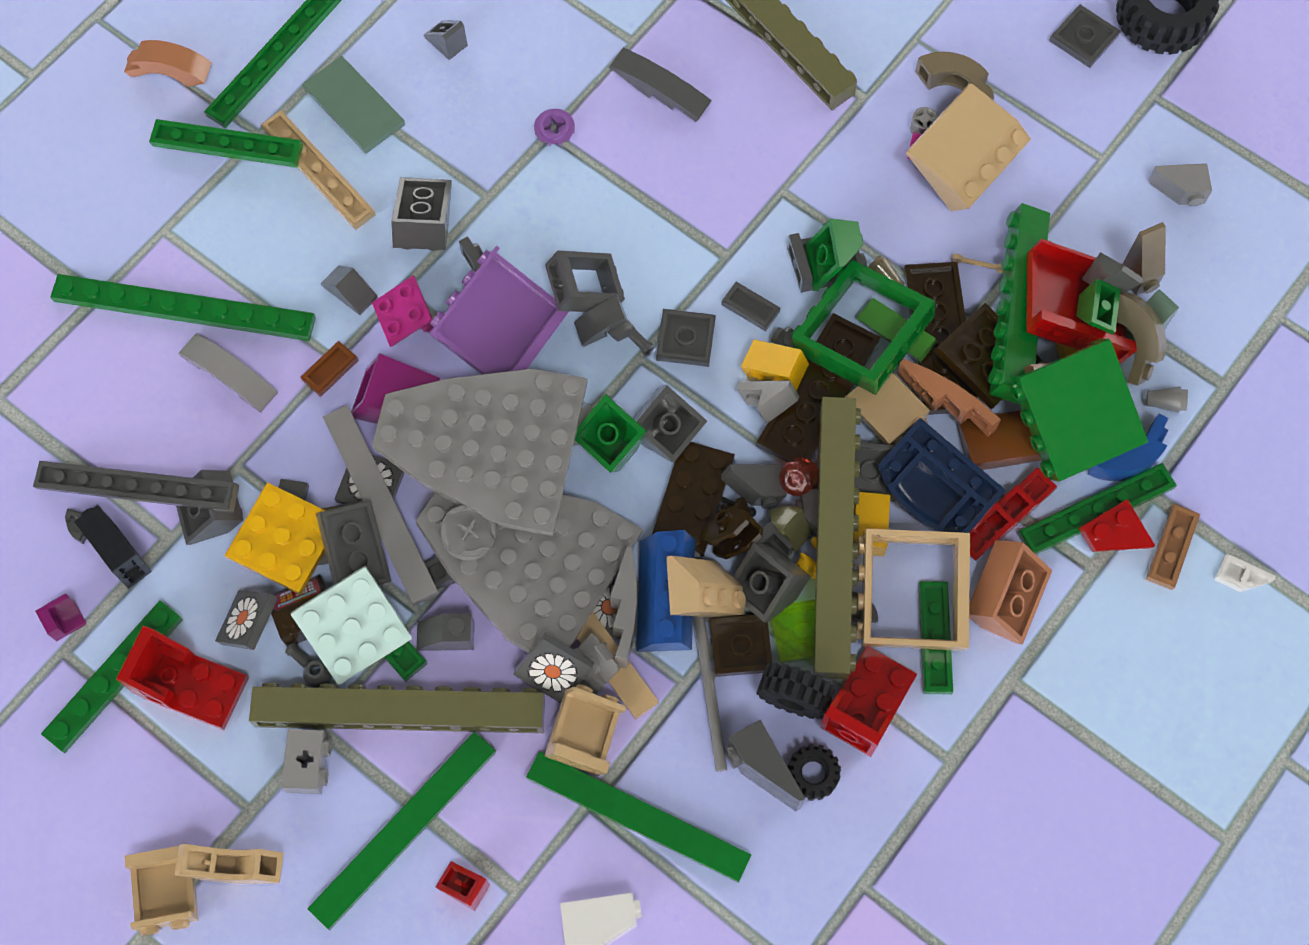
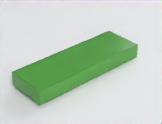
[857,298,937,363]

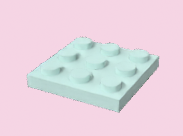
[291,565,412,686]

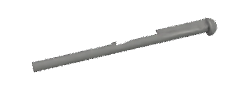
[693,551,727,772]

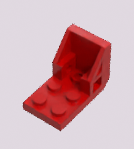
[116,626,249,730]
[820,647,917,757]

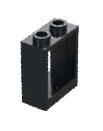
[74,505,152,589]

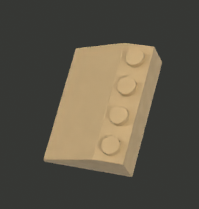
[905,83,1031,211]

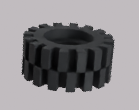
[788,744,841,801]

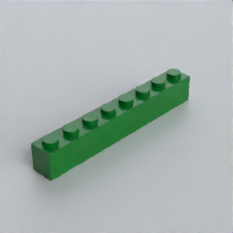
[988,203,1050,404]

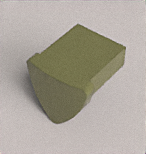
[769,506,813,552]

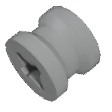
[910,107,938,134]

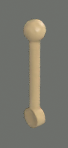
[951,254,1004,273]

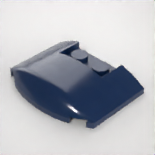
[877,418,1006,533]

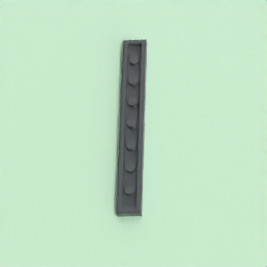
[33,461,239,512]

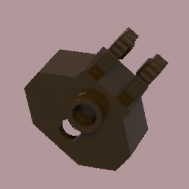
[700,497,763,560]

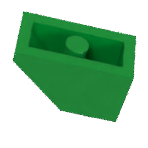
[1076,278,1121,335]

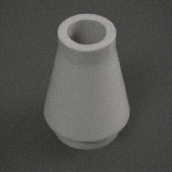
[1146,386,1188,413]

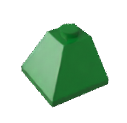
[805,218,863,292]
[575,394,647,473]

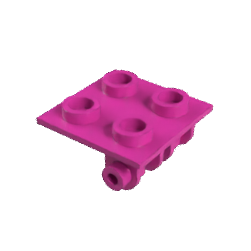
[372,275,433,347]

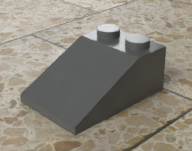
[391,177,452,251]
[725,720,805,812]

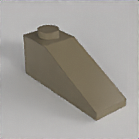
[1123,222,1166,295]

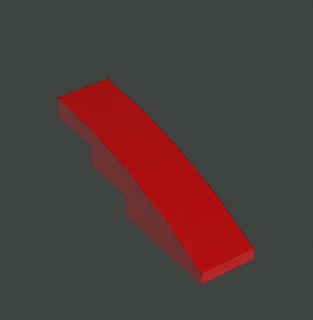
[970,467,1057,561]

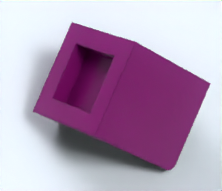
[35,594,86,642]

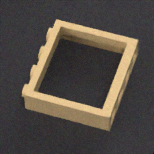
[856,528,970,651]

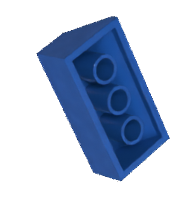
[636,530,695,652]

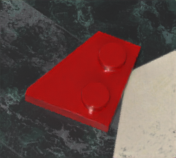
[1078,499,1156,552]

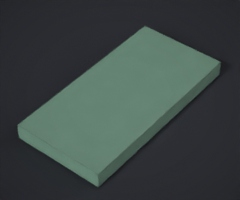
[302,56,406,154]

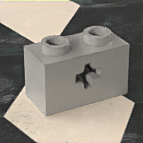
[281,729,332,794]

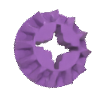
[534,109,575,146]

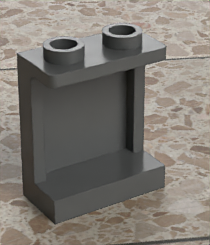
[787,233,867,293]

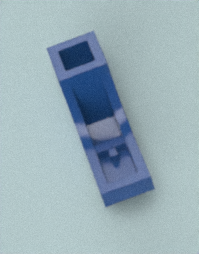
[1088,413,1169,481]

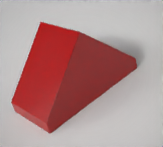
[435,861,490,911]

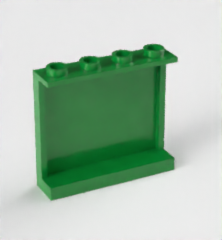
[1010,338,1148,482]

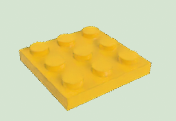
[224,482,325,595]

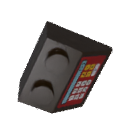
[271,575,327,647]

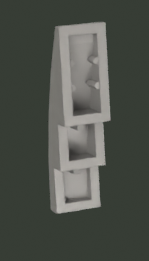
[610,546,637,668]

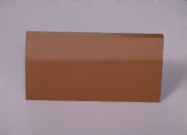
[956,410,1041,470]

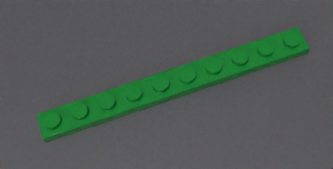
[50,274,316,341]

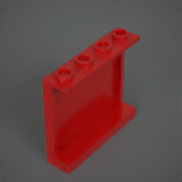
[1027,239,1137,364]

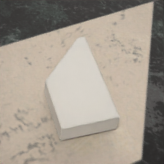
[1214,553,1276,592]

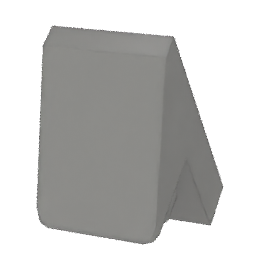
[737,380,799,422]

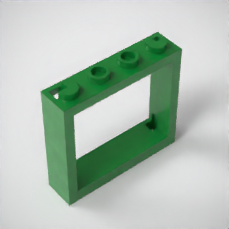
[791,260,935,395]

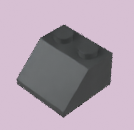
[633,385,707,463]
[176,470,244,545]
[733,543,811,623]

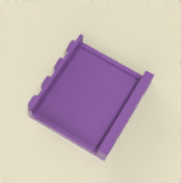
[429,246,569,375]

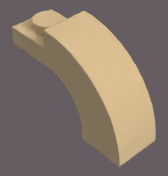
[175,844,284,884]

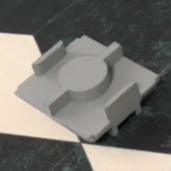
[573,633,620,694]

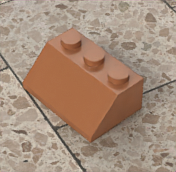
[969,540,1052,645]

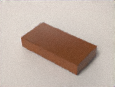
[300,341,359,397]

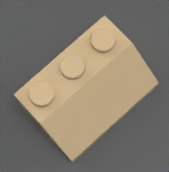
[667,556,746,618]

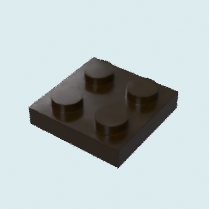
[710,615,773,677]

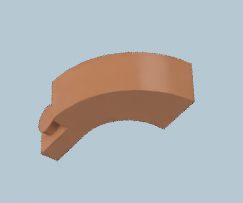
[124,40,212,87]

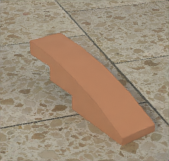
[897,359,1001,437]

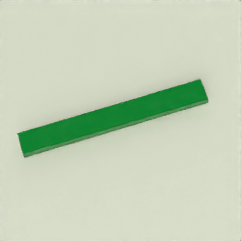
[204,0,342,129]
[307,731,496,931]
[526,751,751,883]

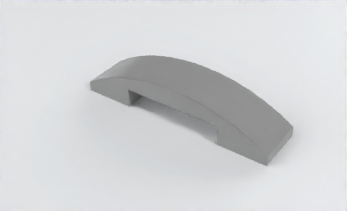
[178,334,278,413]

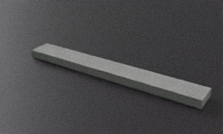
[323,405,439,606]

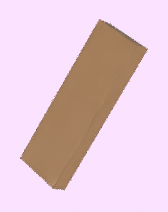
[1146,504,1200,590]

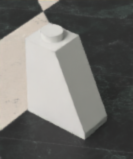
[560,893,642,945]

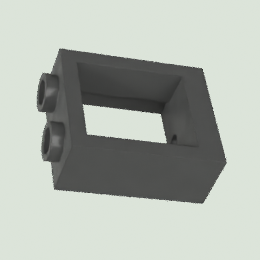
[545,250,625,312]

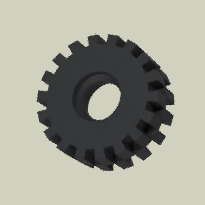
[756,662,835,719]

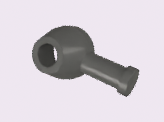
[607,319,654,355]
[285,642,332,688]

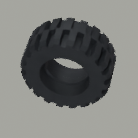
[1116,0,1220,55]

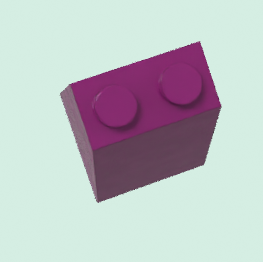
[351,353,440,424]

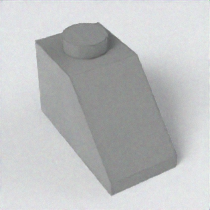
[1149,163,1212,206]

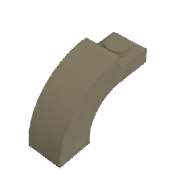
[915,52,994,100]
[1117,292,1166,386]

